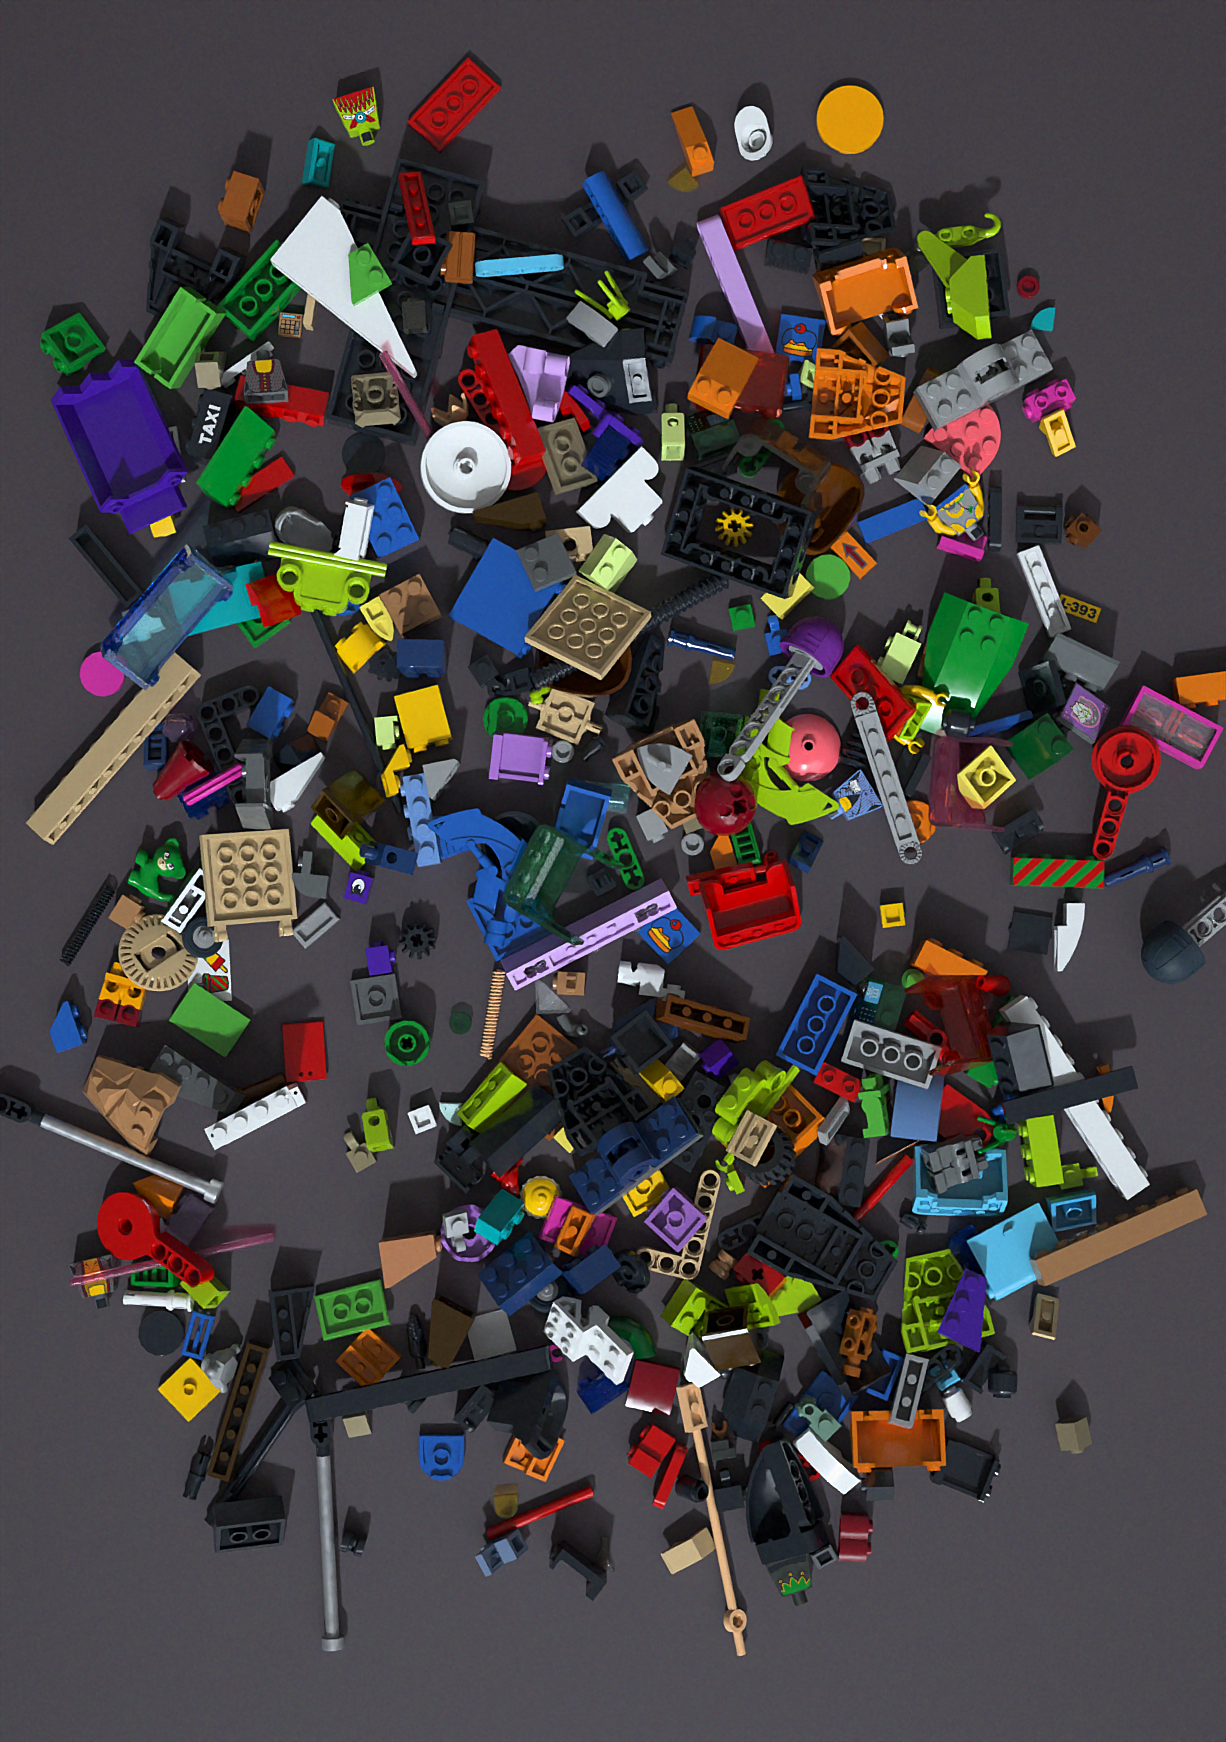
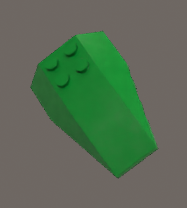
[920,592,1029,742]

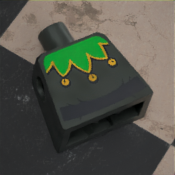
[765,1554,812,1606]

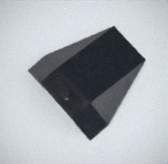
[564,326,658,415]

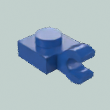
[764,615,787,656]

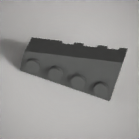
[148,1045,246,1114]

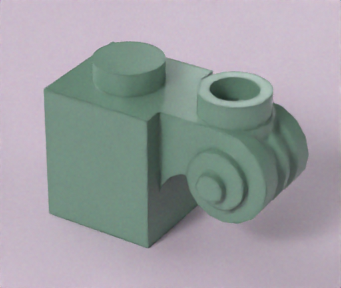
[794,1394,841,1442]

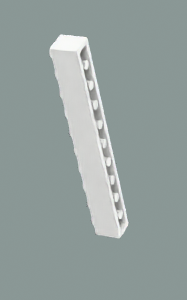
[999,995,1150,1200]

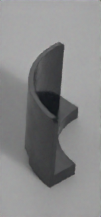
[797,1290,892,1400]

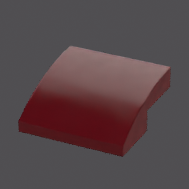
[625,1359,680,1416]

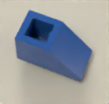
[49,1001,88,1053]

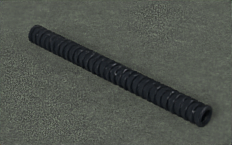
[528,574,729,691]

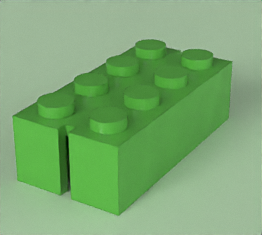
[134,287,226,389]

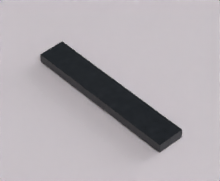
[1001,1066,1138,1125]

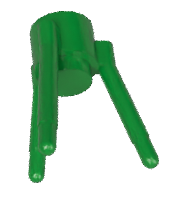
[977,1116,1018,1153]

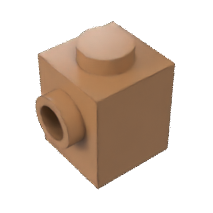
[108,894,145,930]

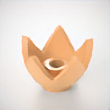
[431,392,468,427]

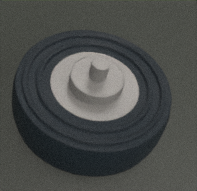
[182,917,223,958]
[529,1276,568,1313]

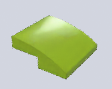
[724,1283,781,1328]

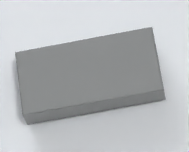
[293,902,340,949]
[817,1096,850,1146]

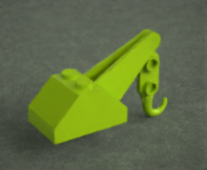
[917,213,1001,340]

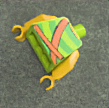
[893,685,950,754]

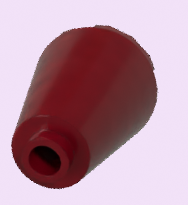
[152,740,215,801]

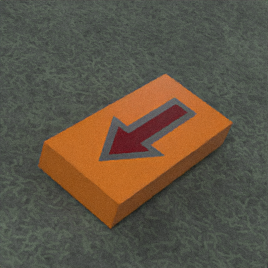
[830,532,877,579]

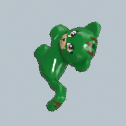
[128,838,187,912]

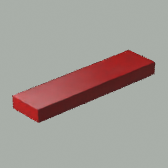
[398,171,435,245]

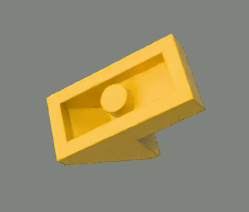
[1039,408,1076,457]

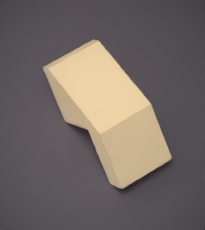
[661,1527,716,1574]

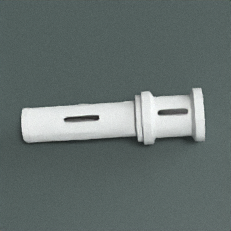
[123,1290,194,1312]

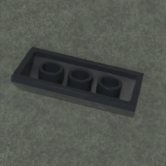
[469,1083,561,1178]

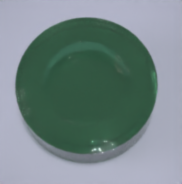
[449,1012,472,1034]

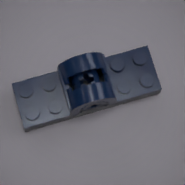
[569,1096,704,1215]

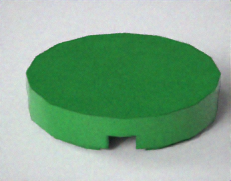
[483,697,528,737]

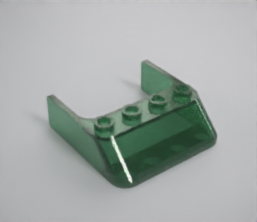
[503,825,624,945]

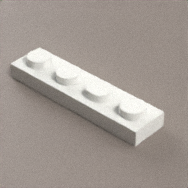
[1017,545,1071,638]

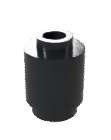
[675,1474,709,1503]

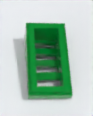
[731,823,761,865]
[131,1262,180,1287]

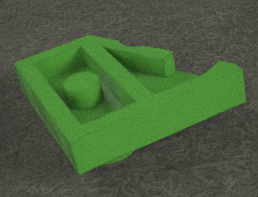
[348,243,392,306]

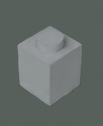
[636,809,668,843]

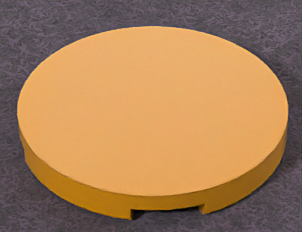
[816,86,884,154]

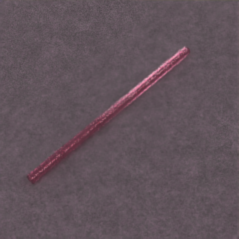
[69,1232,275,1287]

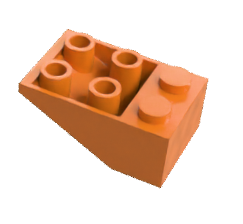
[909,938,987,975]

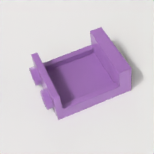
[489,731,553,785]

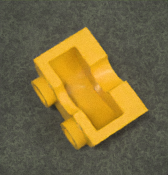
[335,622,387,673]

